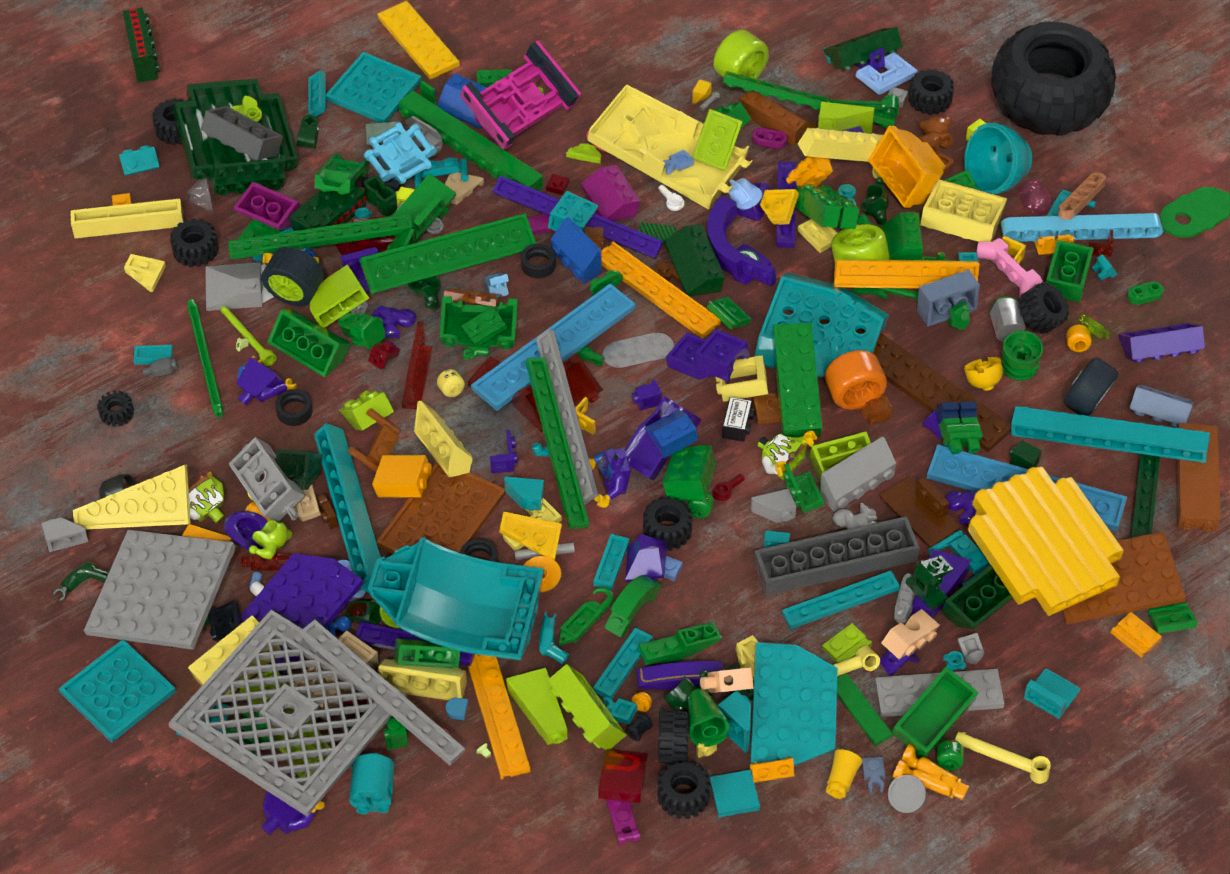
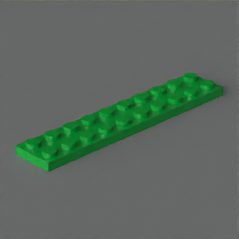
[359,213,536,294]

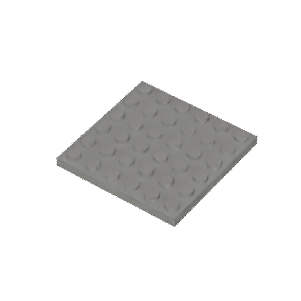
[84,530,236,650]

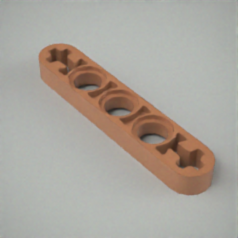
[1058,173,1106,220]

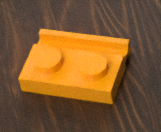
[1111,612,1162,658]

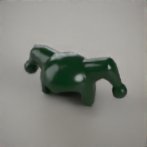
[861,177,889,225]
[408,276,441,311]
[659,670,713,714]

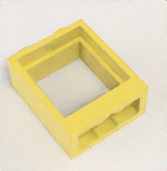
[716,355,768,402]

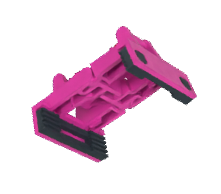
[460,41,581,150]

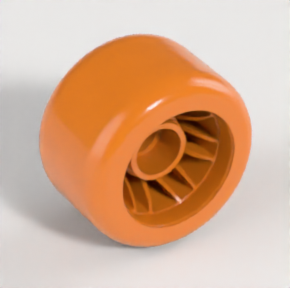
[825,350,887,410]

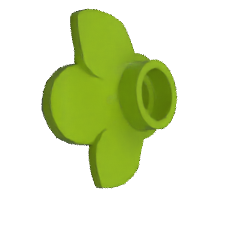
[230,96,262,122]

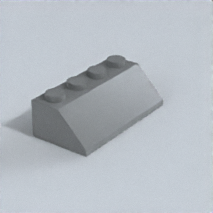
[820,436,896,512]

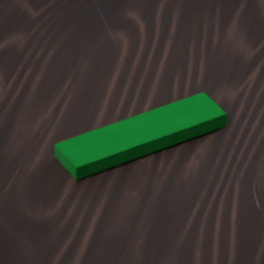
[837,673,892,747]

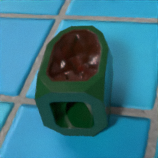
[346,601,381,625]

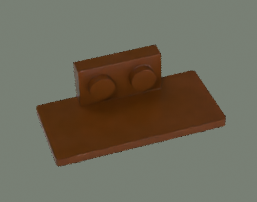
[880,476,960,548]

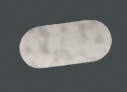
[602,333,674,368]

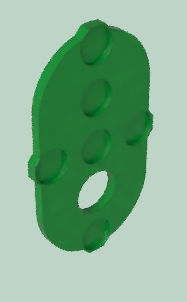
[1160,187,1230,238]

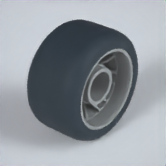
[1064,357,1118,416]

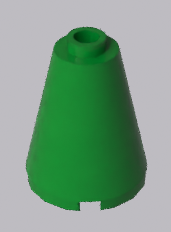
[688,689,731,747]

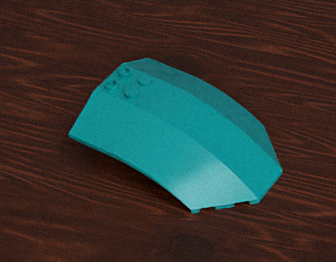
[367,537,544,660]

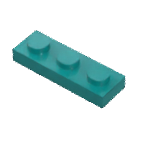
[308,70,326,117]
[593,534,630,590]

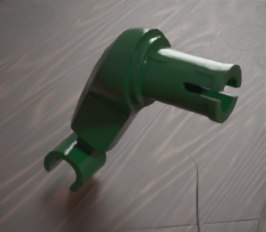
[53,562,110,601]

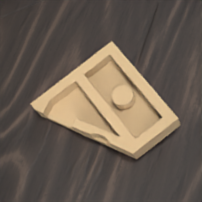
[445,172,484,205]
[294,481,321,522]

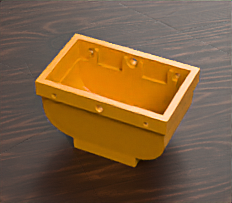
[868,126,945,208]

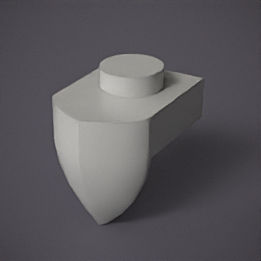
[957,633,984,664]

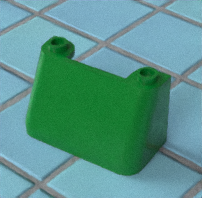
[439,296,519,349]

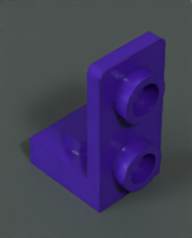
[490,430,518,474]

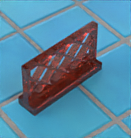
[402,321,433,410]

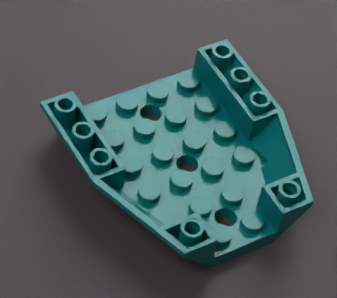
[754,272,889,377]

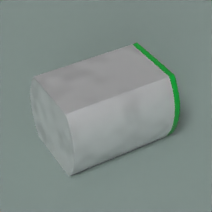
[989,297,1026,342]

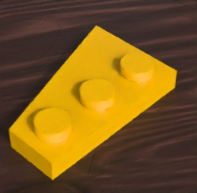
[499,512,562,560]

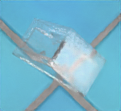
[187,178,213,214]

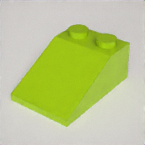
[818,102,874,134]

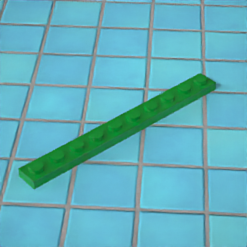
[723,71,895,128]
[228,214,413,260]
[525,358,590,529]

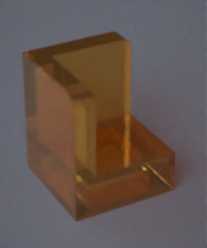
[585,225,604,249]

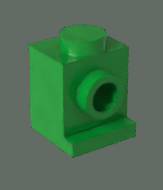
[383,718,408,750]

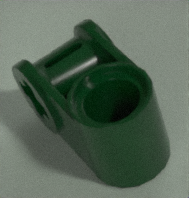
[297,115,319,149]

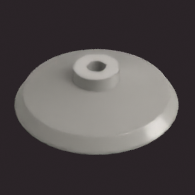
[888,775,926,813]

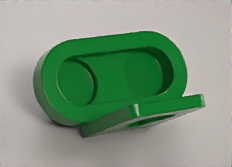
[590,270,623,295]

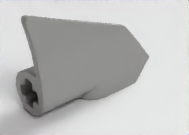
[405,116,443,156]

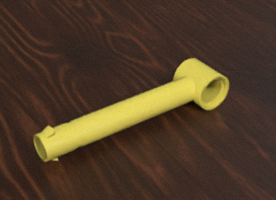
[833,646,880,676]
[955,732,1051,784]

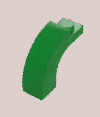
[604,575,662,638]

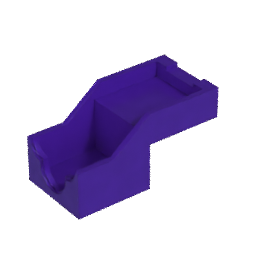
[666,329,750,382]
[624,396,702,481]

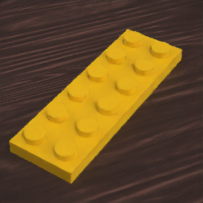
[378,1,460,80]

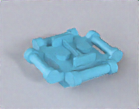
[364,122,437,184]

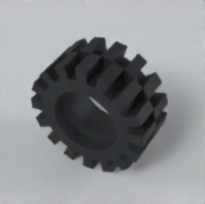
[97,390,134,427]

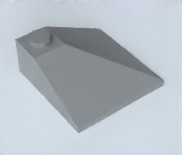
[205,262,262,311]

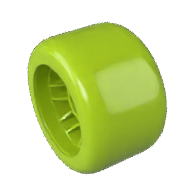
[713,29,769,87]
[831,224,890,262]

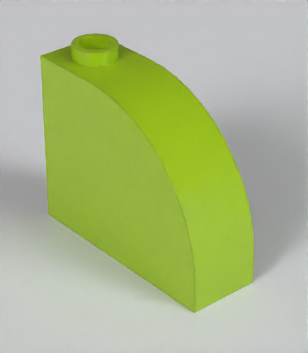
[310,264,369,328]

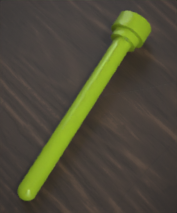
[220,306,277,366]

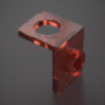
[1088,230,1114,257]

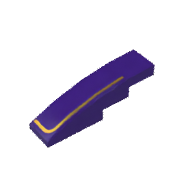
[636,661,723,690]

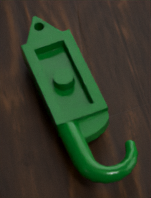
[559,587,614,646]

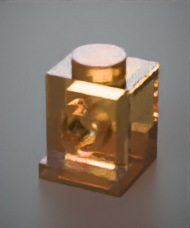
[861,393,893,425]

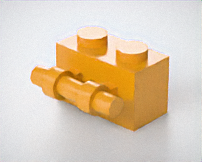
[786,156,833,187]

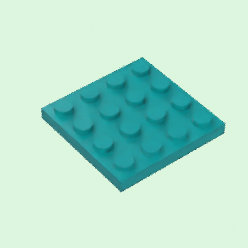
[326,52,422,122]
[58,639,176,743]

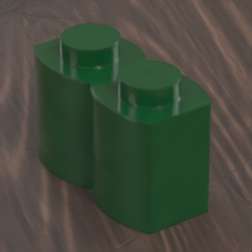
[364,176,397,216]

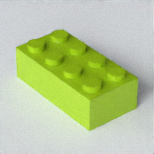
[548,664,627,750]

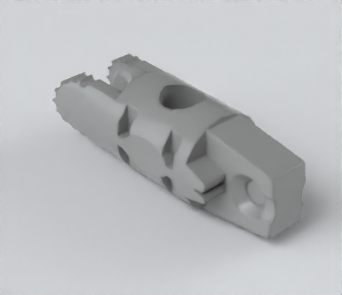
[894,574,916,623]

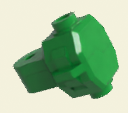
[338,313,385,349]

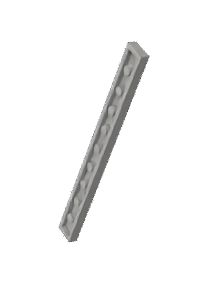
[536,329,598,504]
[300,620,465,765]

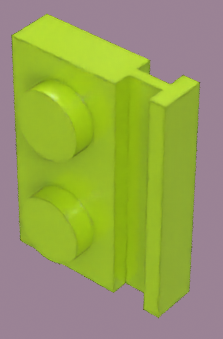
[822,623,872,663]

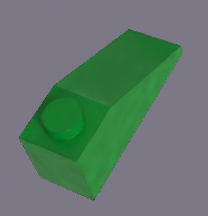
[394,639,460,668]

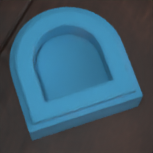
[446,698,468,721]

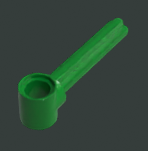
[837,95,899,117]

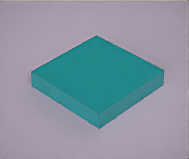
[709,770,760,818]

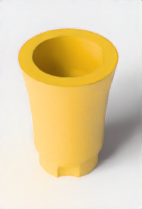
[826,750,863,799]

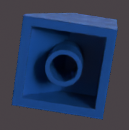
[645,410,698,458]

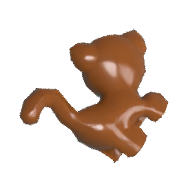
[918,116,953,154]

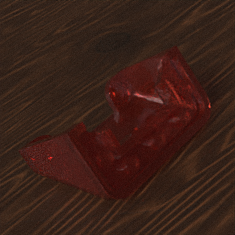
[511,353,603,433]

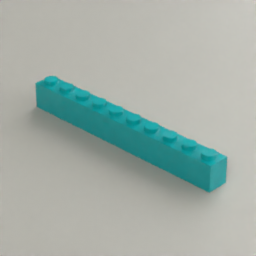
[1011,406,1210,463]
[314,423,381,592]

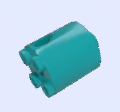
[349,753,395,814]

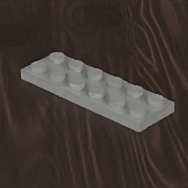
[875,669,1004,717]

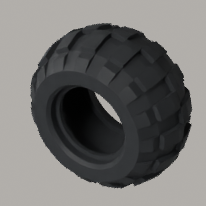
[991,21,1116,136]

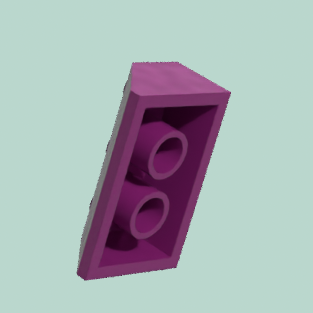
[581,165,640,221]
[233,182,300,230]

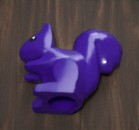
[371,305,416,339]
[945,490,979,524]

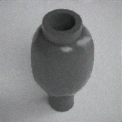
[143,357,178,377]

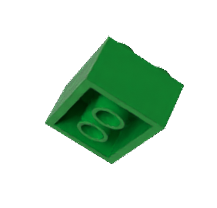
[1046,240,1094,303]
[663,445,716,501]

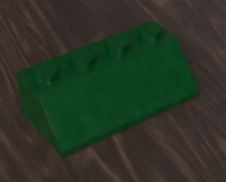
[823,27,903,70]
[664,224,725,296]
[942,565,1013,630]

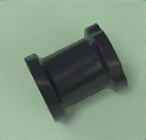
[625,714,653,742]

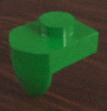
[947,301,970,330]

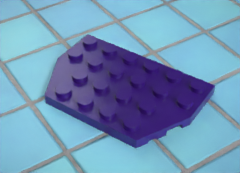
[241,554,365,676]

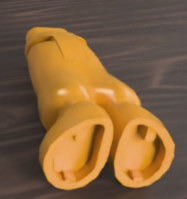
[893,744,969,800]

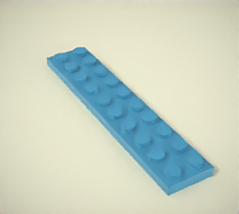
[471,284,636,411]
[927,445,1127,531]

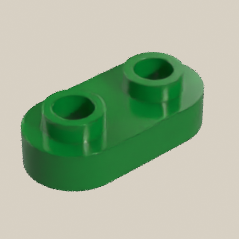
[1127,282,1164,305]

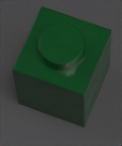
[1009,440,1042,469]

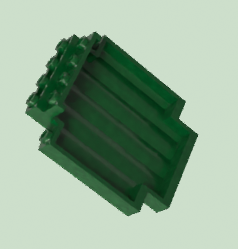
[173,78,298,195]

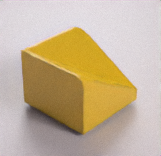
[692,80,712,104]

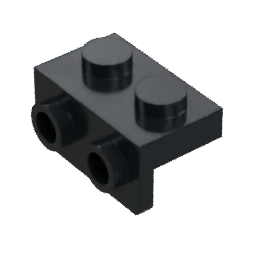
[207,600,242,642]

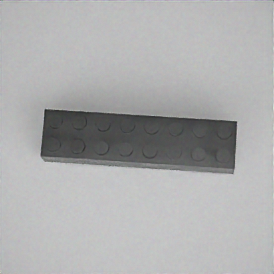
[754,516,920,596]

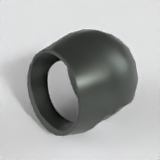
[99,474,136,499]

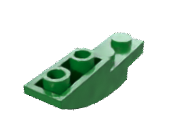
[638,622,722,665]

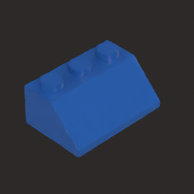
[437,73,495,129]
[551,217,601,284]

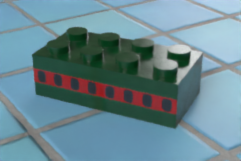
[122,7,160,83]
[289,185,367,248]

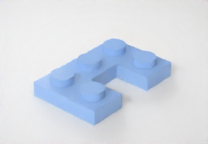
[856,52,918,95]

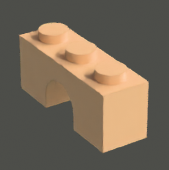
[882,609,940,660]

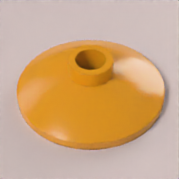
[524,556,561,592]

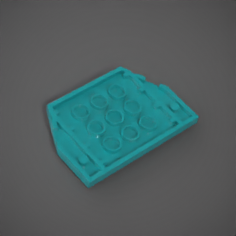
[750,642,838,766]

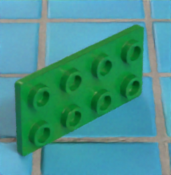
[392,174,456,242]

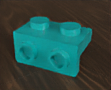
[119,145,160,176]

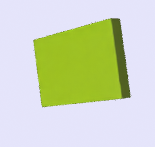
[692,109,743,172]

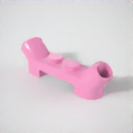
[977,238,1043,299]

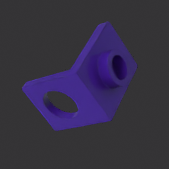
[857,47,885,71]
[880,651,920,676]

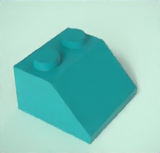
[718,690,751,753]

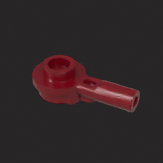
[712,474,745,501]

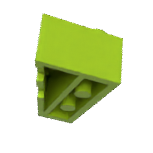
[809,432,871,485]

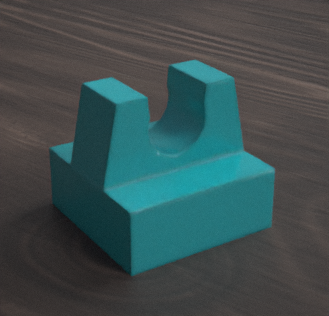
[1092,254,1117,280]

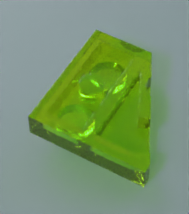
[1078,314,1112,339]

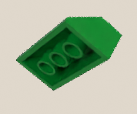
[267,309,351,377]

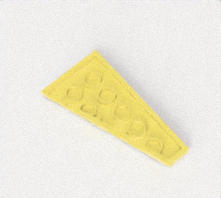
[73,464,191,529]

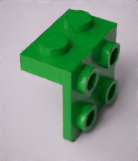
[783,463,825,514]

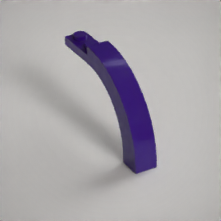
[707,196,776,286]

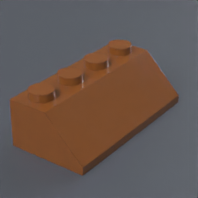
[740,90,816,146]

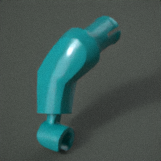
[539,611,569,665]

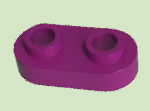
[752,128,787,149]

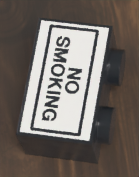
[722,397,755,442]

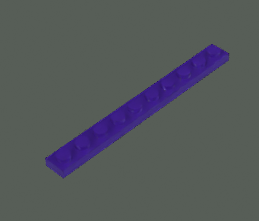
[492,176,663,259]

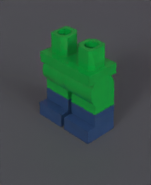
[935,401,983,454]

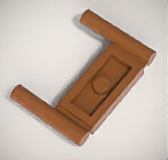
[347,408,401,473]

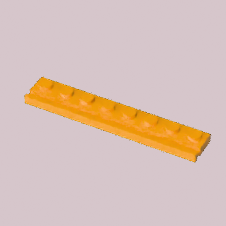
[601,242,721,339]
[833,259,980,288]
[468,654,530,779]

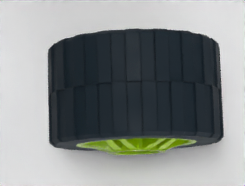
[261,247,324,306]

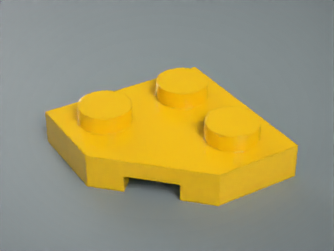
[760,189,799,224]

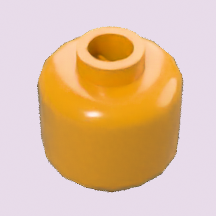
[1066,324,1092,352]

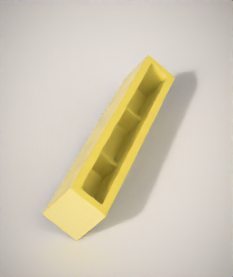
[798,128,883,162]
[71,199,184,238]

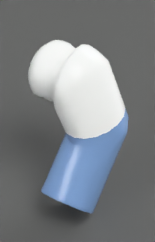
[249,572,264,596]

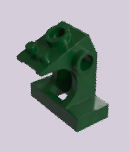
[906,555,954,611]

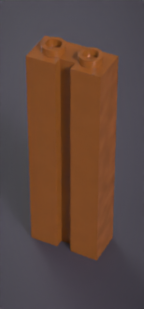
[1176,423,1221,532]

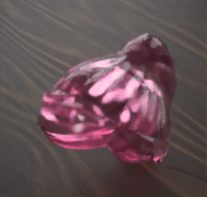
[1019,179,1053,215]

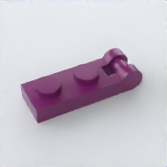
[605,799,640,846]

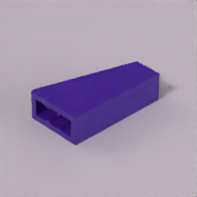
[911,549,971,619]

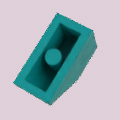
[504,477,544,511]

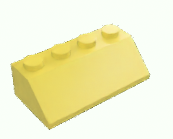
[414,401,473,478]
[378,659,467,700]

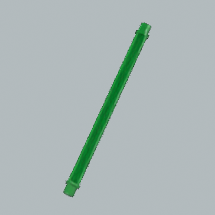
[187,299,223,418]

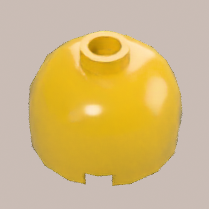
[964,357,1003,391]

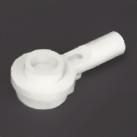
[658,185,684,211]

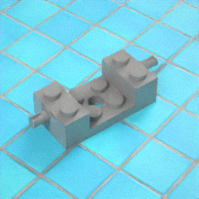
[229,437,305,522]

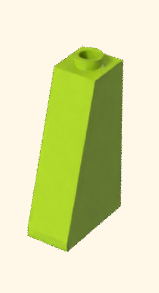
[506,668,568,745]

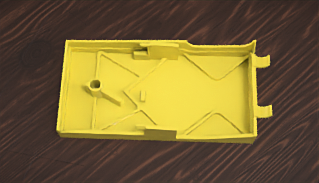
[587,84,752,210]

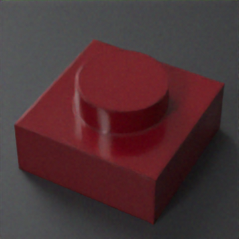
[546,174,569,195]

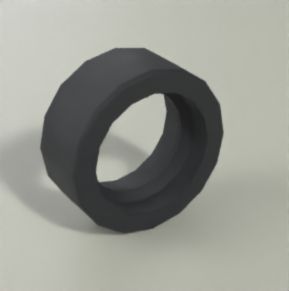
[521,243,556,279]
[275,389,313,426]
[460,538,498,562]

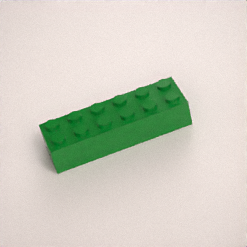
[772,323,822,437]

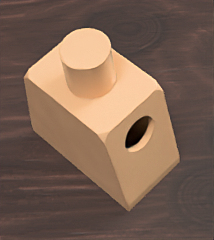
[700,668,753,693]

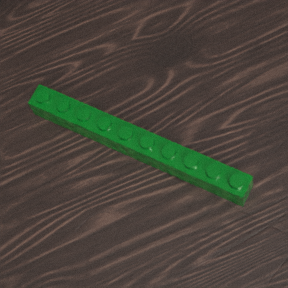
[399,91,543,191]

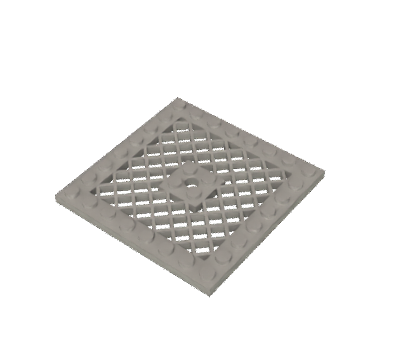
[169,610,406,816]

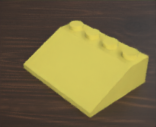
[920,179,1007,242]

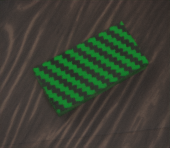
[638,222,676,243]

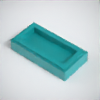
[133,345,173,365]

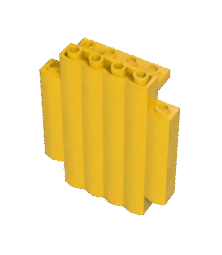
[968,467,1124,616]

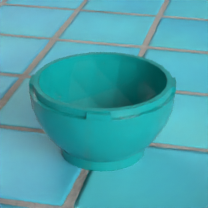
[964,123,1032,195]

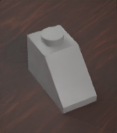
[751,488,796,523]
[42,518,88,552]

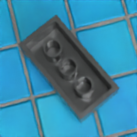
[200,106,283,161]

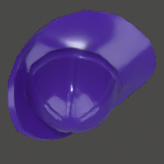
[224,511,268,550]

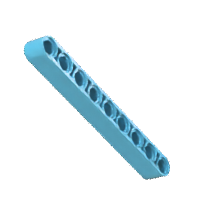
[1001,213,1163,242]

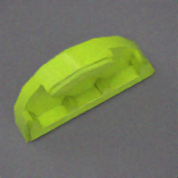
[566,143,601,164]

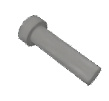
[699,91,720,111]

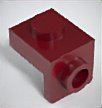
[368,341,401,369]

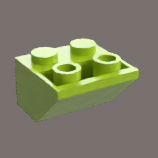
[339,390,394,430]

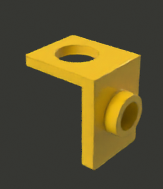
[1002,236,1026,264]
[575,397,596,434]

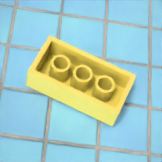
[188,616,282,695]

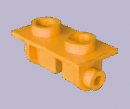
[1034,234,1074,255]
[750,757,794,783]

